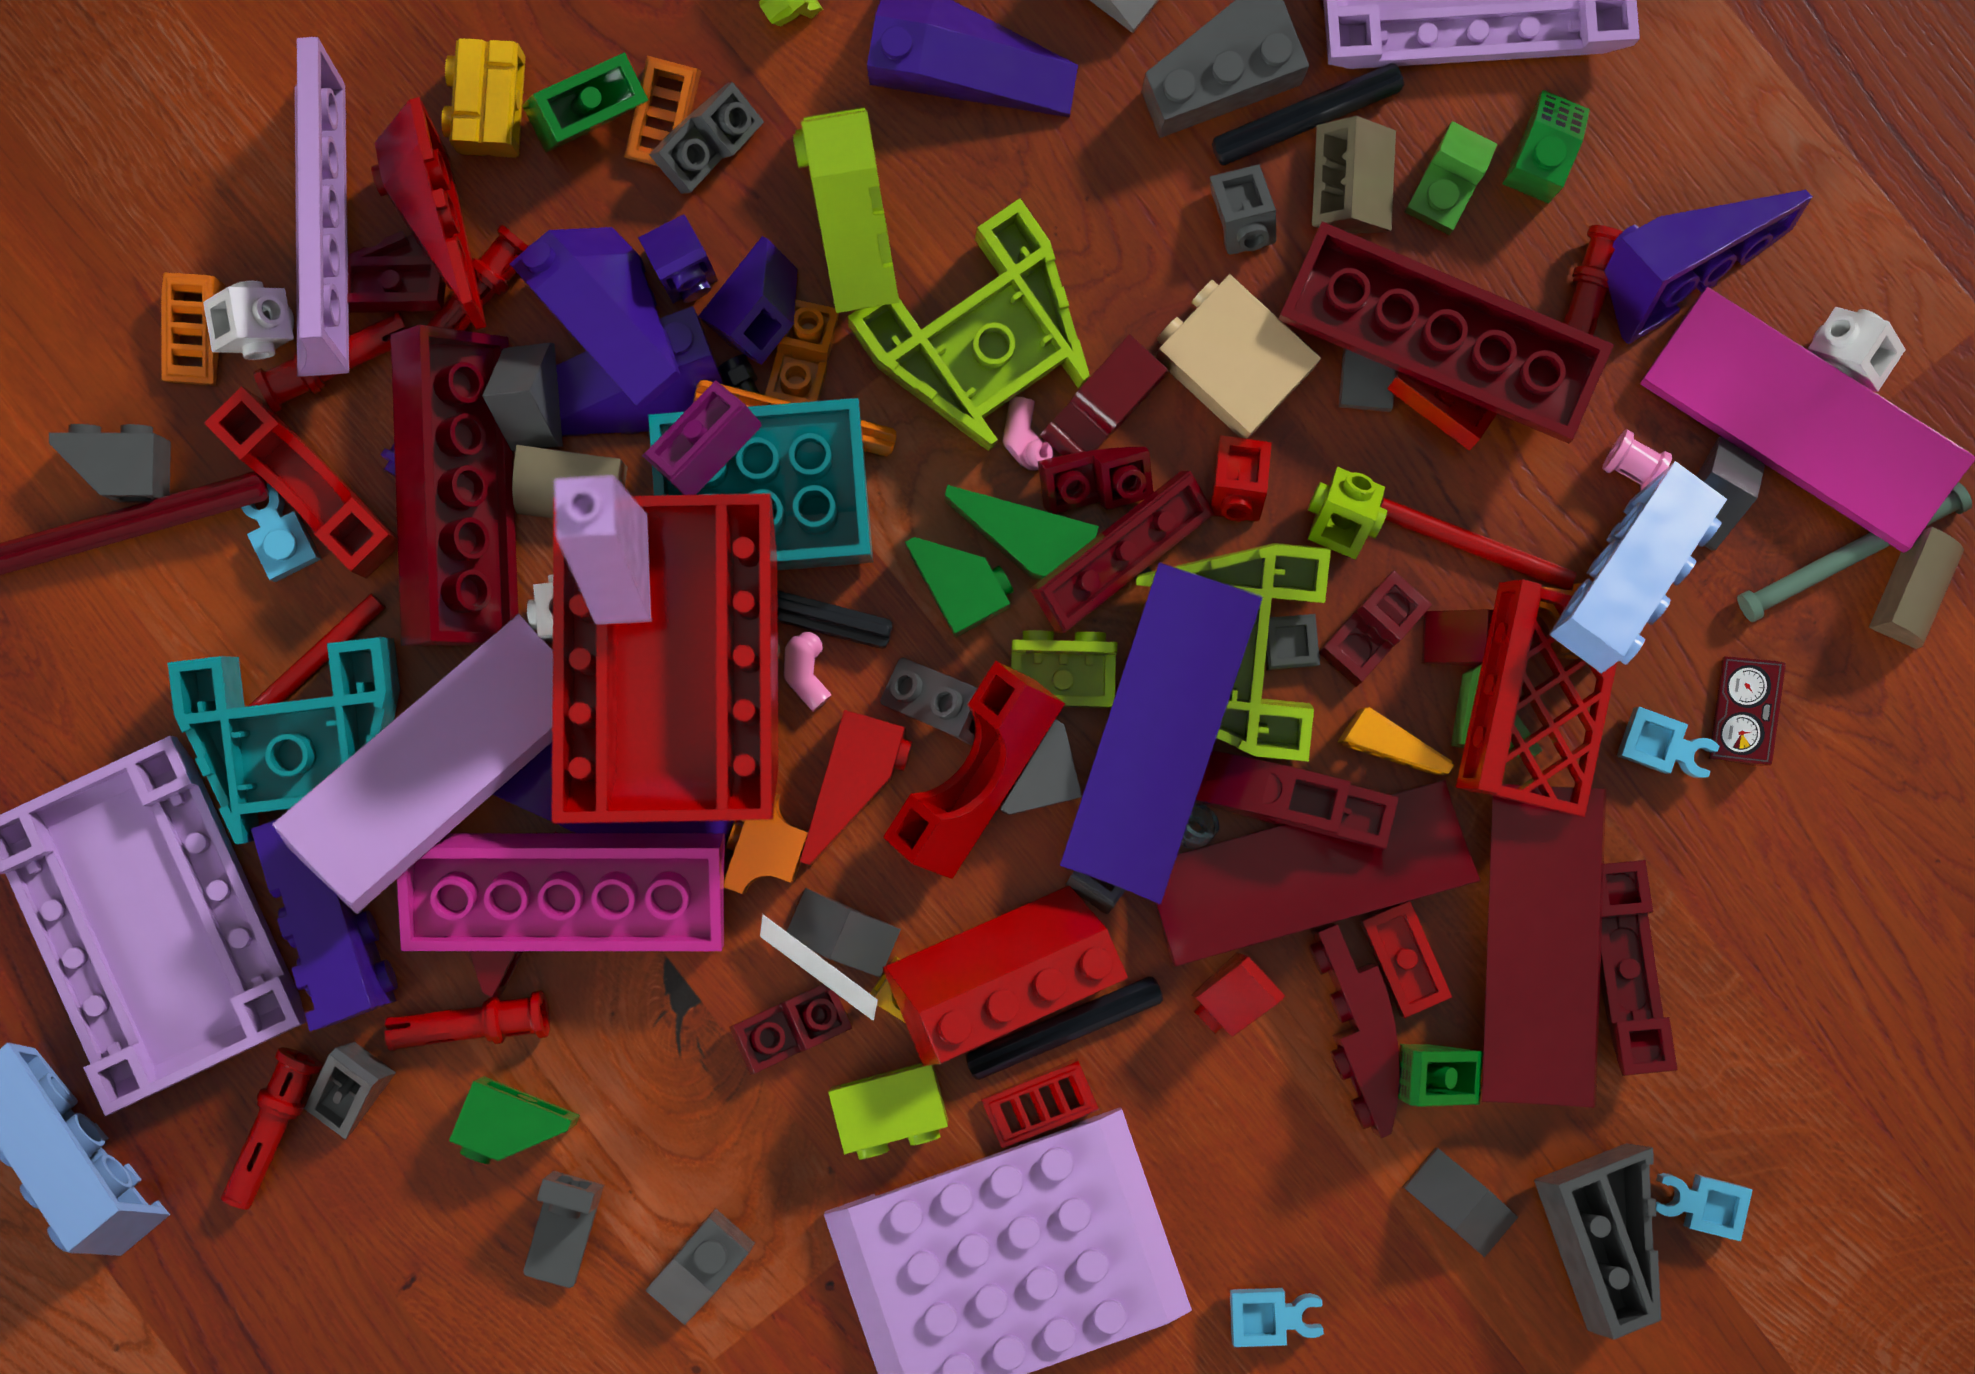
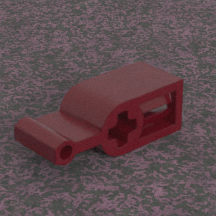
[1040,334,1170,455]

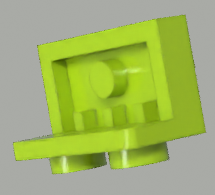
[1011,630,1118,708]

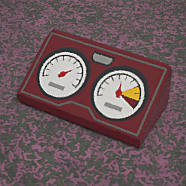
[1709,656,1785,767]

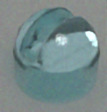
[1182,803,1219,849]

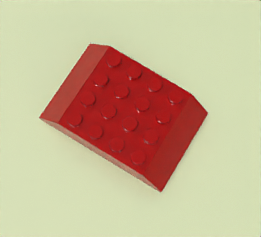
[552,493,778,824]

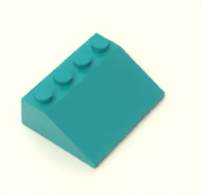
[648,398,873,570]

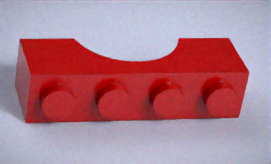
[204,386,398,579]
[883,660,1065,879]

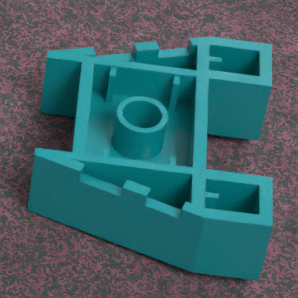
[167,637,400,845]

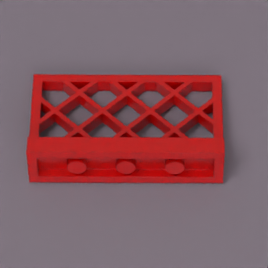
[1456,579,1617,817]

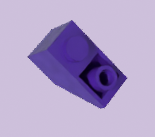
[638,214,718,304]
[698,236,798,365]

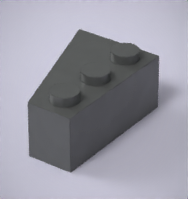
[1141,0,1309,138]
[1534,1143,1661,1340]

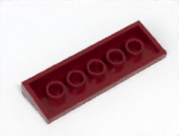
[1279,221,1614,444]
[391,325,519,646]
[1154,780,1481,966]
[1482,784,1606,1108]

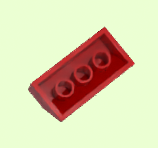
[882,885,1128,1066]

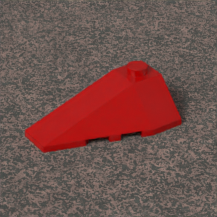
[371,97,487,330]

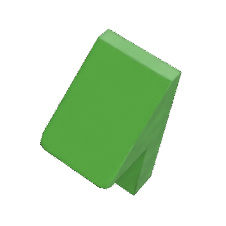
[1405,121,1497,235]

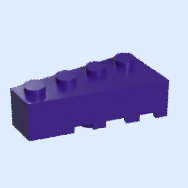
[251,818,398,1032]

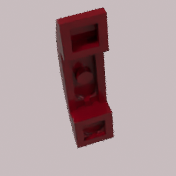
[1600,860,1678,1076]

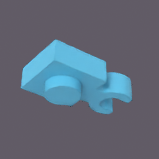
[241,484,321,582]
[1617,706,1720,778]
[1656,1173,1753,1241]
[1230,1288,1324,1347]

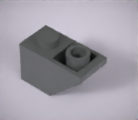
[49,424,171,503]

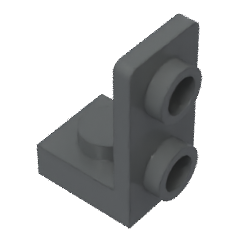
[880,658,978,746]
[523,1171,604,1288]

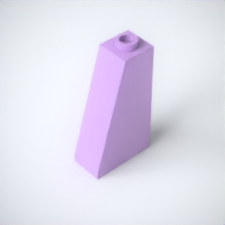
[554,476,651,625]

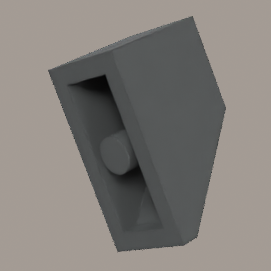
[645,1208,755,1325]

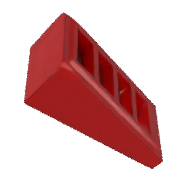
[981,1058,1099,1148]

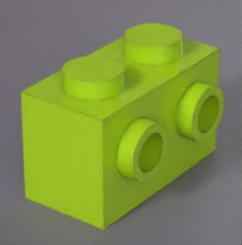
[828,1063,948,1159]

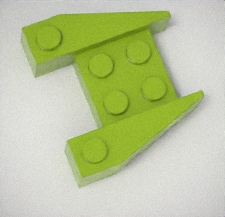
[793,107,899,313]
[848,198,1090,451]
[1136,543,1331,762]

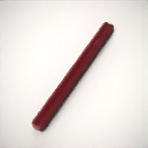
[0,471,269,575]

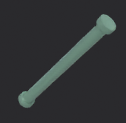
[1737,482,1972,622]

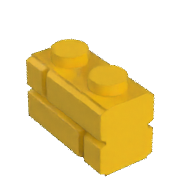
[441,38,526,158]

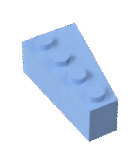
[1549,461,1727,674]
[0,1043,170,1256]

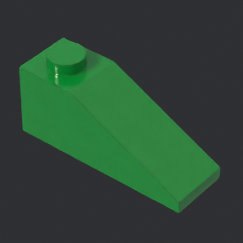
[945,485,1099,581]

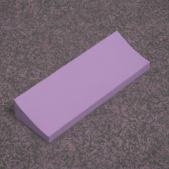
[295,37,349,377]
[273,614,553,914]

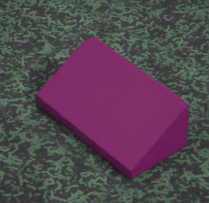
[642,380,761,495]

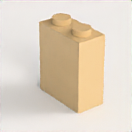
[1156,274,1321,439]

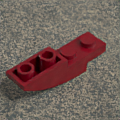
[1195,750,1399,850]
[1309,923,1400,1138]

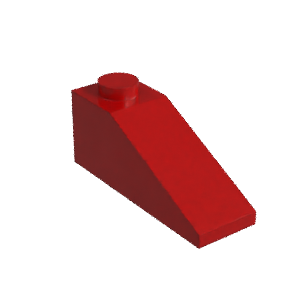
[800,710,913,865]

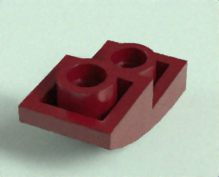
[1038,447,1154,514]
[729,984,852,1075]

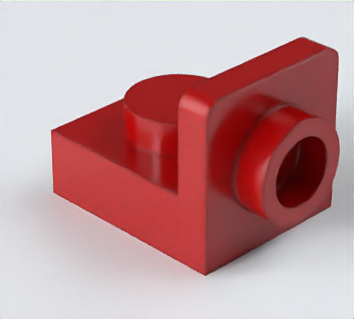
[1210,435,1272,521]

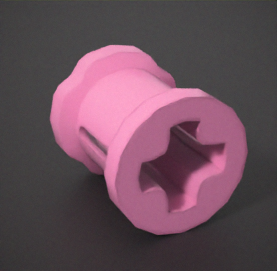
[1602,429,1672,490]

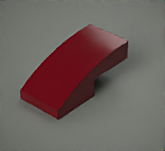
[1319,570,1432,687]

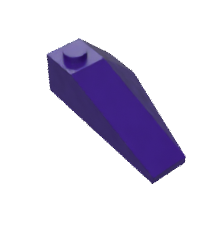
[867,0,1078,117]
[1604,190,1813,344]
[510,227,681,411]
[556,306,724,437]

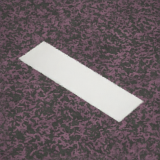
[760,915,878,1021]

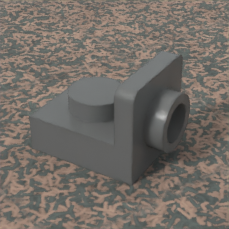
[1210,164,1276,254]

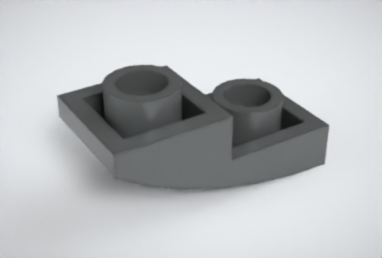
[649,82,764,194]

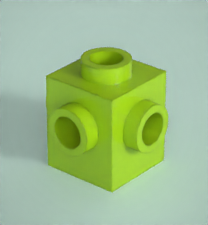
[1308,467,1388,560]

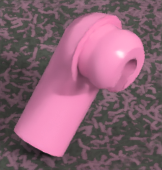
[1003,397,1053,471]
[784,632,832,712]

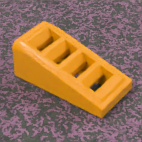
[1338,707,1454,775]

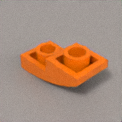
[765,299,839,403]

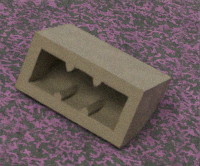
[1312,116,1396,233]
[512,445,628,519]
[1869,527,1964,649]

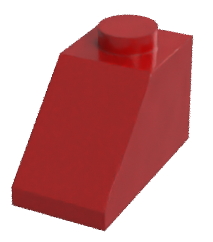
[1192,952,1285,1037]

